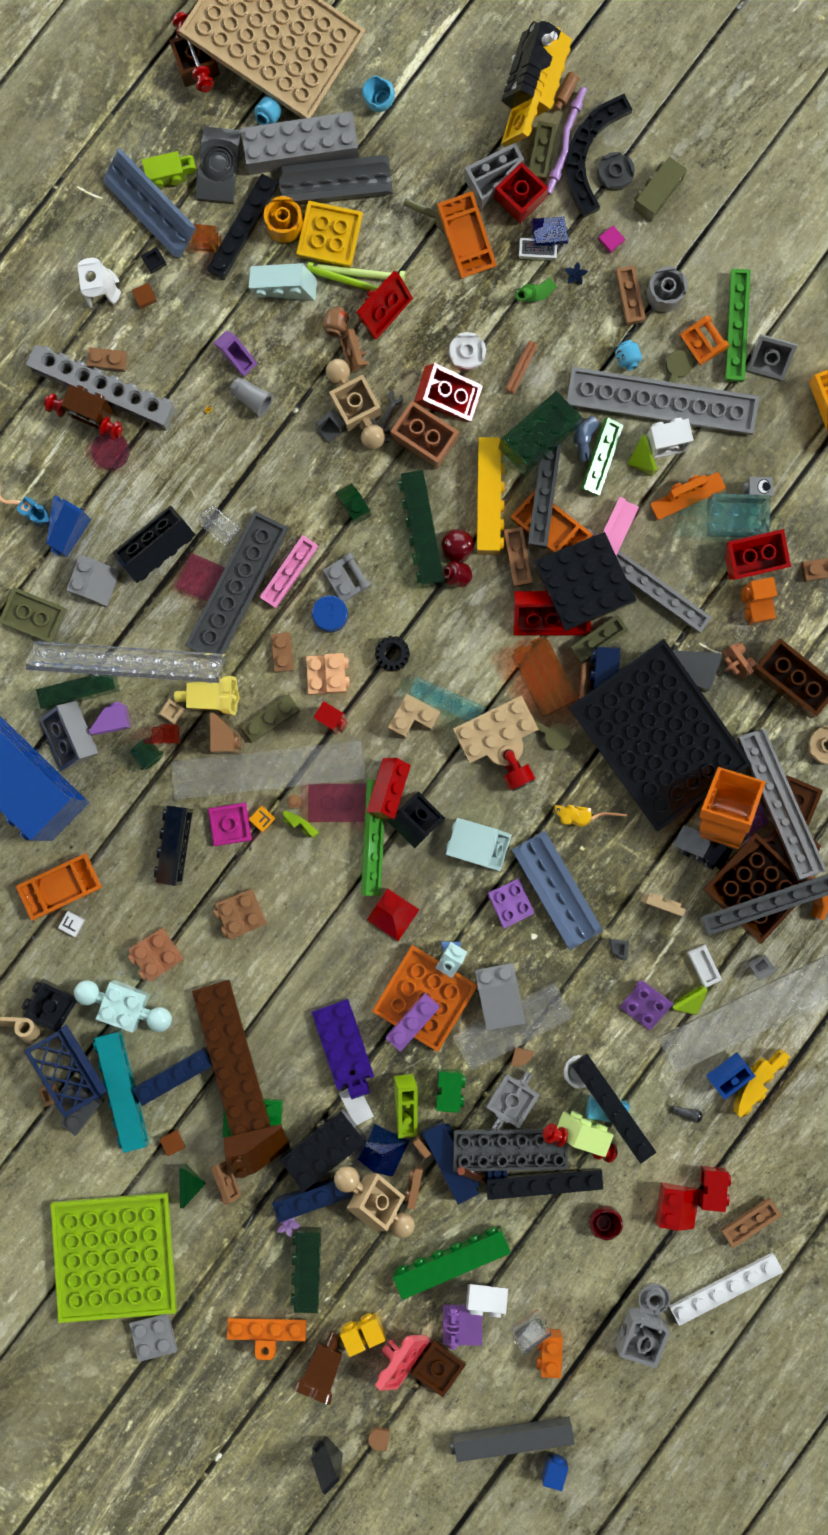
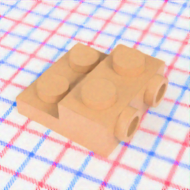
[306,653,350,695]

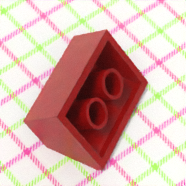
[725,529,791,580]

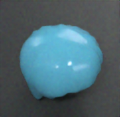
[362,75,395,113]

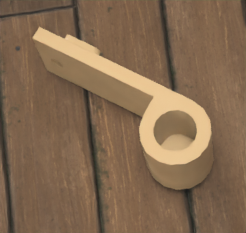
[0,1017,40,1043]

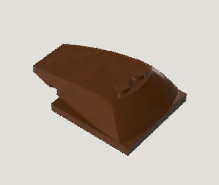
[702,831,821,944]

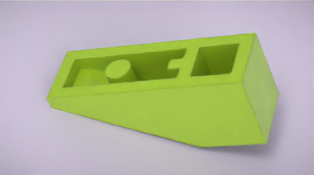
[394,1074,418,1139]

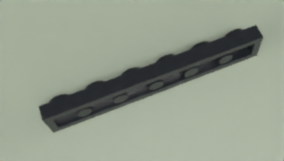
[207,173,279,280]
[571,1053,657,1164]
[486,1168,603,1200]

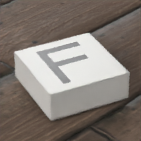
[58,911,85,937]

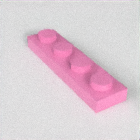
[260,535,319,609]

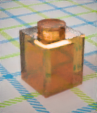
[192,224,221,252]

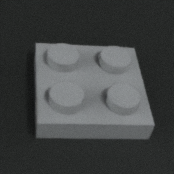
[129,1314,178,1362]

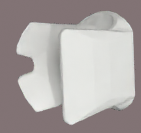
[77,258,121,308]

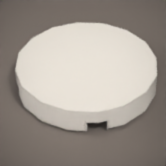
[449,332,486,371]

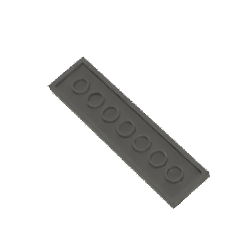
[185,511,289,663]

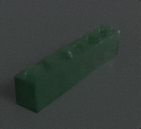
[398,470,444,588]

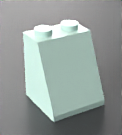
[446,818,512,871]

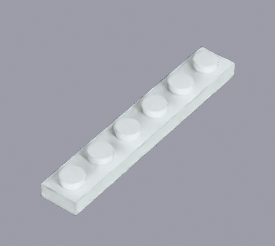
[669,1252,783,1326]

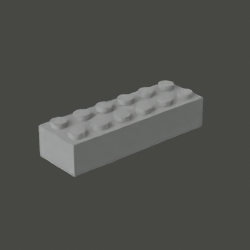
[241,111,359,175]

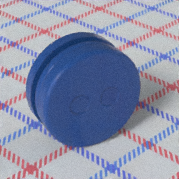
[312,596,348,633]

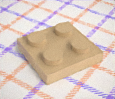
[640,893,686,917]

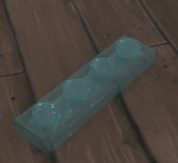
[409,676,486,721]

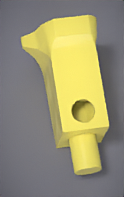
[174,676,240,715]

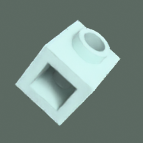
[436,942,467,978]

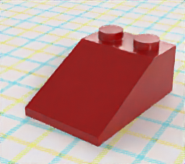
[414,363,482,422]

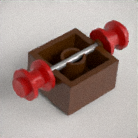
[169,12,220,93]
[44,384,123,441]

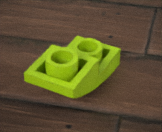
[283,811,320,838]

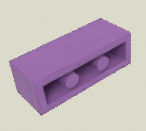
[386,992,440,1052]

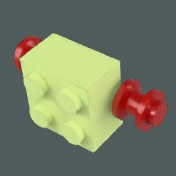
[543,1111,618,1163]

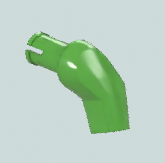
[515,278,557,302]

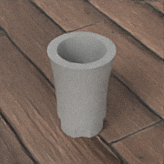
[230,377,274,417]

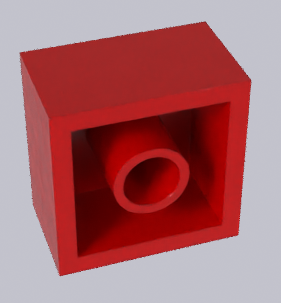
[494,162,549,224]

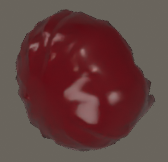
[441,529,474,563]
[589,1205,623,1241]

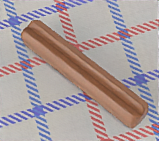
[506,341,537,394]

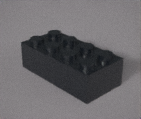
[280,1107,367,1192]

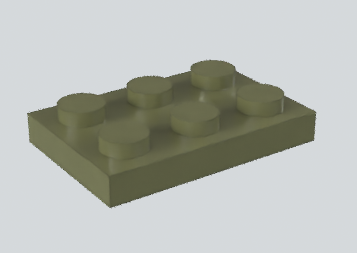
[0,587,68,644]

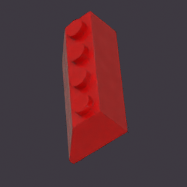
[513,591,591,636]

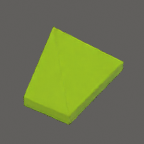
[628,434,658,476]
[671,985,708,1015]

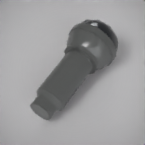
[673,1106,703,1123]

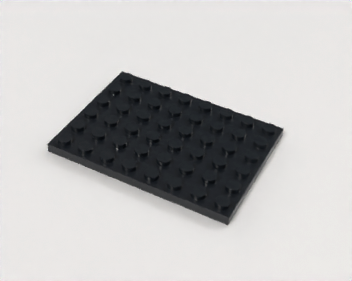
[568,639,751,832]

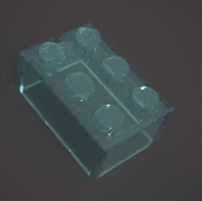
[707,493,770,538]

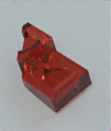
[145,724,180,744]

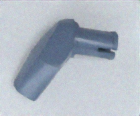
[574,416,600,462]

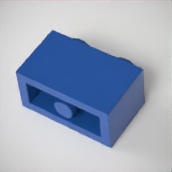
[706,1052,756,1100]

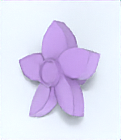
[277,1217,300,1237]

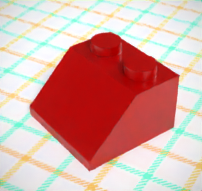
[655,1182,700,1231]

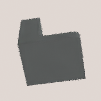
[316,410,346,443]

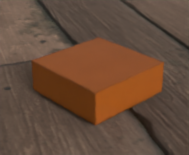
[132,283,157,309]
[159,1129,186,1157]

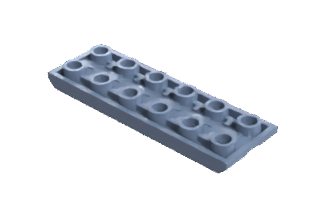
[103,148,196,258]
[512,831,603,950]

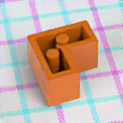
[740,577,778,625]

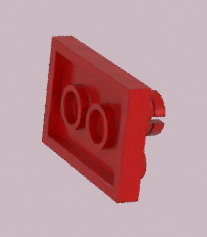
[356,271,413,340]

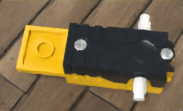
[501,21,572,147]

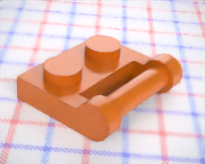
[680,315,730,366]

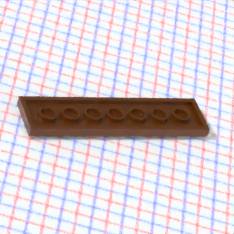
[192,980,271,1136]

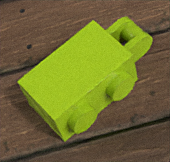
[141,151,196,189]

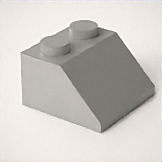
[67,555,120,607]

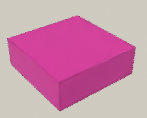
[598,225,625,253]

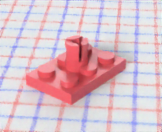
[375,1335,432,1391]

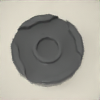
[597,152,635,191]

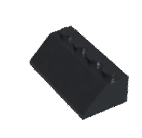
[113,505,196,583]
[154,805,193,886]

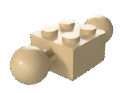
[326,359,385,449]
[334,1166,415,1239]

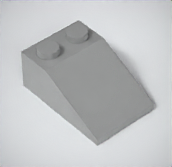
[475,963,525,1031]

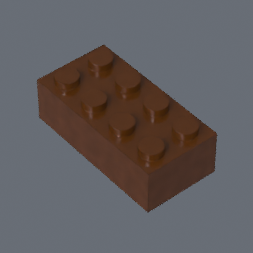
[753,638,828,719]

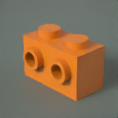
[536,1329,563,1378]

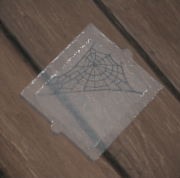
[510,1309,552,1355]

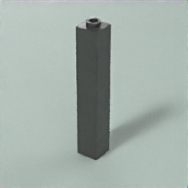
[450,1416,575,1462]

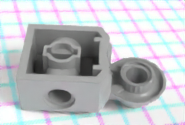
[615,1283,671,1368]

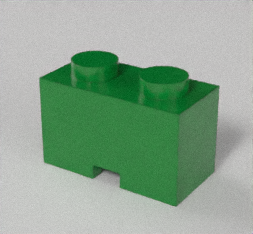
[436,1069,466,1113]

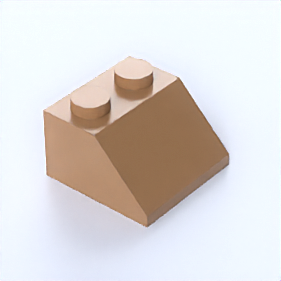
[210,713,242,754]

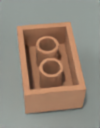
[390,401,459,469]

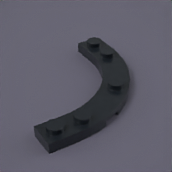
[566,94,633,218]

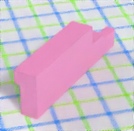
[603,497,639,555]

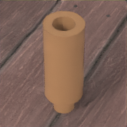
[554,72,579,111]
[287,794,304,809]

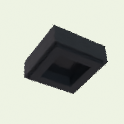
[141,247,167,274]

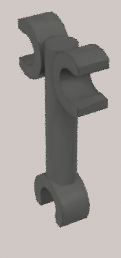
[370,391,403,443]

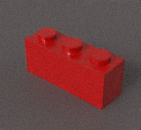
[313,701,348,735]
[366,758,411,819]

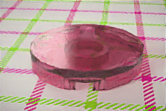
[91,433,130,470]

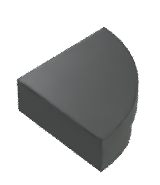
[609,938,629,961]

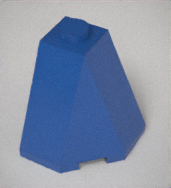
[46,495,92,557]

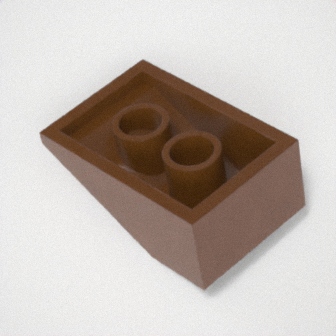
[224,1124,291,1178]

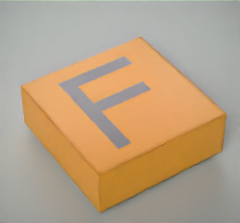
[249,805,276,832]

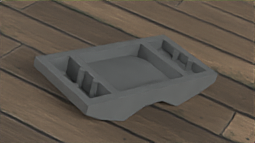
[196,127,242,204]

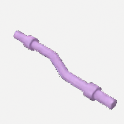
[547,87,587,195]

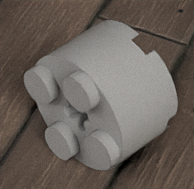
[646,266,688,312]

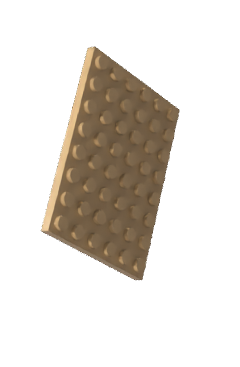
[179,0,366,119]

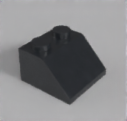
[387,791,445,848]

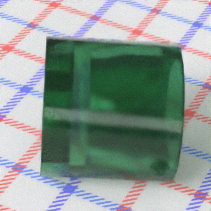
[129,737,163,771]

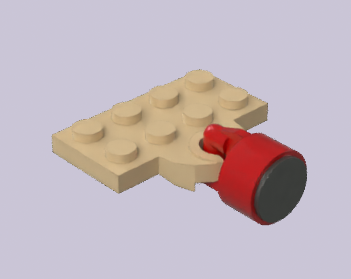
[453,695,539,792]

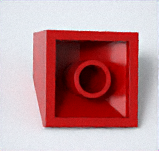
[367,888,420,941]

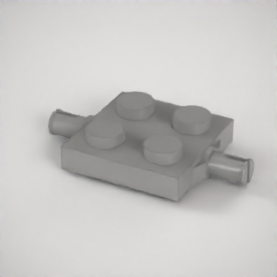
[486,1070,540,1129]

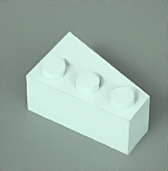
[249,263,317,301]

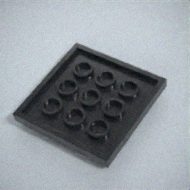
[534,532,637,631]

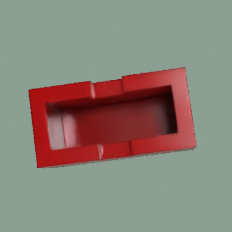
[698,1166,731,1212]

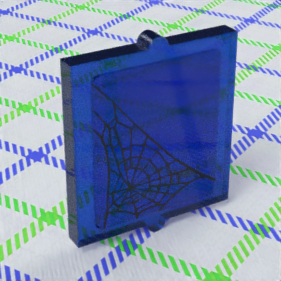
[532,216,568,246]

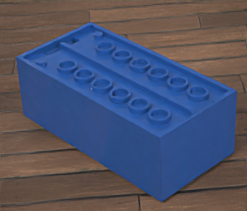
[0,716,90,841]

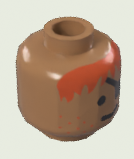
[323,306,349,337]

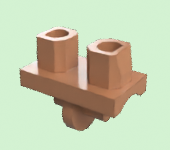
[721,643,757,680]

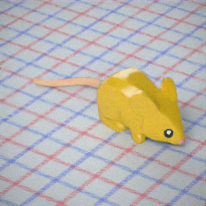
[555,805,627,827]

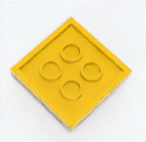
[296,200,363,268]

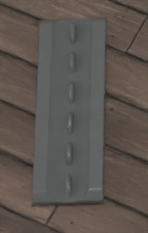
[278,155,393,204]
[453,1129,568,1172]

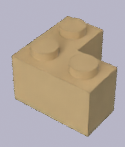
[388,694,441,738]

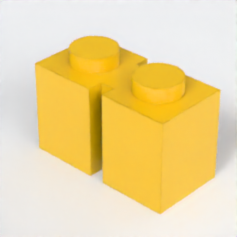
[340,1312,386,1357]

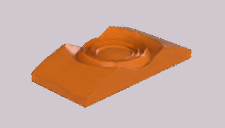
[437,191,497,279]
[510,490,593,553]
[16,853,103,921]

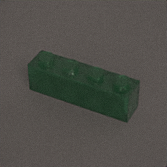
[36,670,120,710]
[290,1227,321,1313]

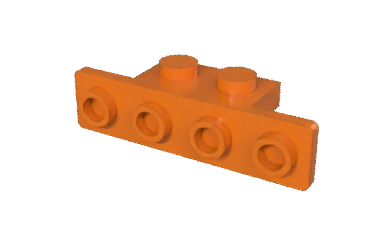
[650,472,726,520]

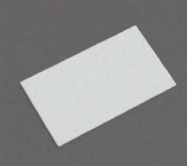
[339,1088,374,1125]

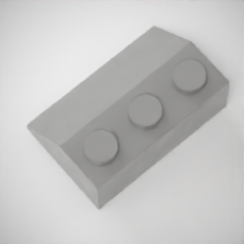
[39,701,98,771]

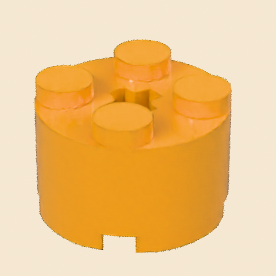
[264,196,303,243]

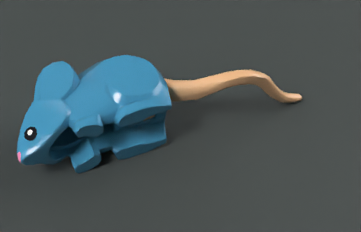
[0,486,50,526]

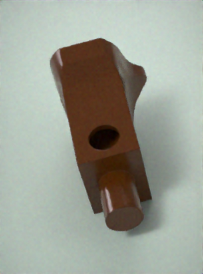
[293,1331,342,1405]

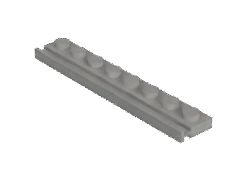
[737,728,826,881]

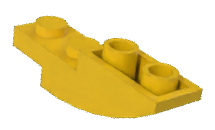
[734,1049,790,1118]

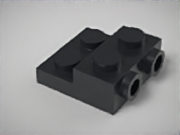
[21,978,77,1032]

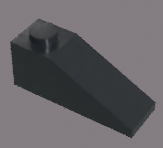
[311,1436,343,1495]

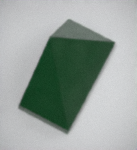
[179,1164,206,1208]

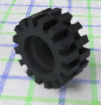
[375,636,410,672]

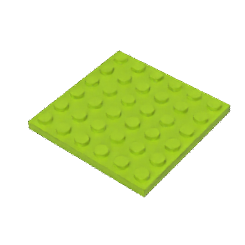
[51,1192,177,1323]

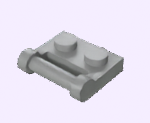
[323,553,371,602]

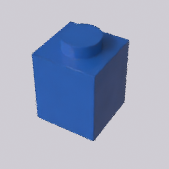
[541,1454,568,1491]

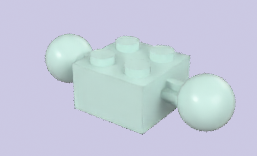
[74,980,172,1033]

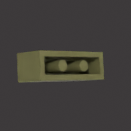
[633,156,687,222]

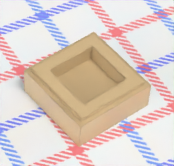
[159,698,186,725]

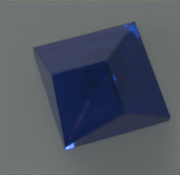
[358,1123,409,1177]

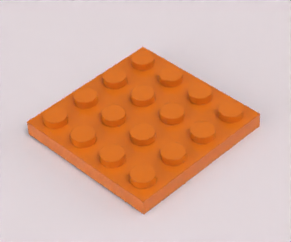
[372,945,478,1052]

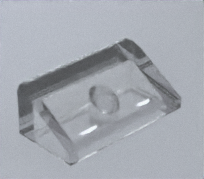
[199,505,241,546]

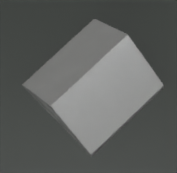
[747,334,798,380]

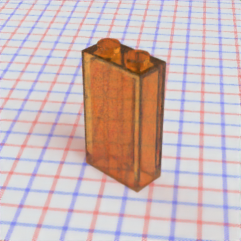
[511,637,578,717]

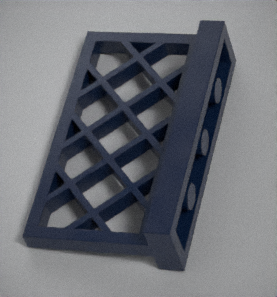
[24,1025,107,1119]

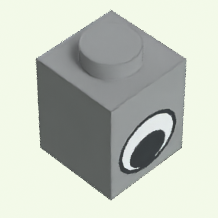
[742,477,773,501]

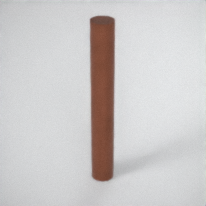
[458,1167,487,1183]

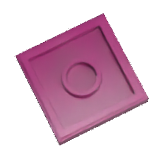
[208,802,252,846]

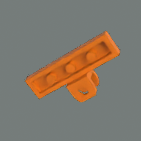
[227,1318,307,1360]

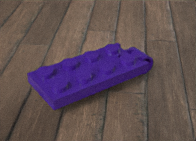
[312,999,374,1100]

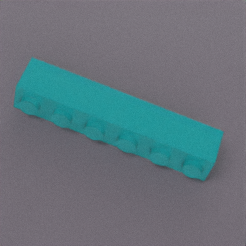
[93,1030,150,1153]

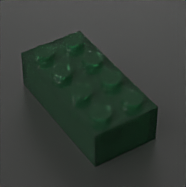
[499,391,583,475]

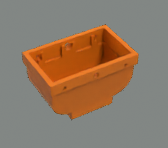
[699,767,766,849]

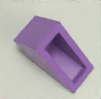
[213,330,257,376]
[89,702,132,736]

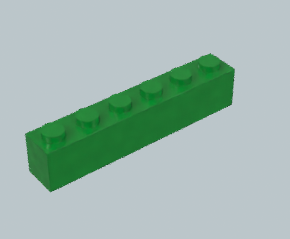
[393,1226,511,1300]

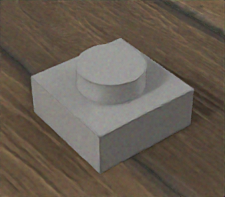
[748,955,776,981]

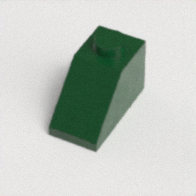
[336,483,371,525]

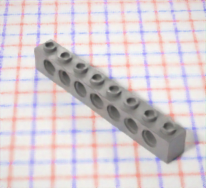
[26,345,176,431]

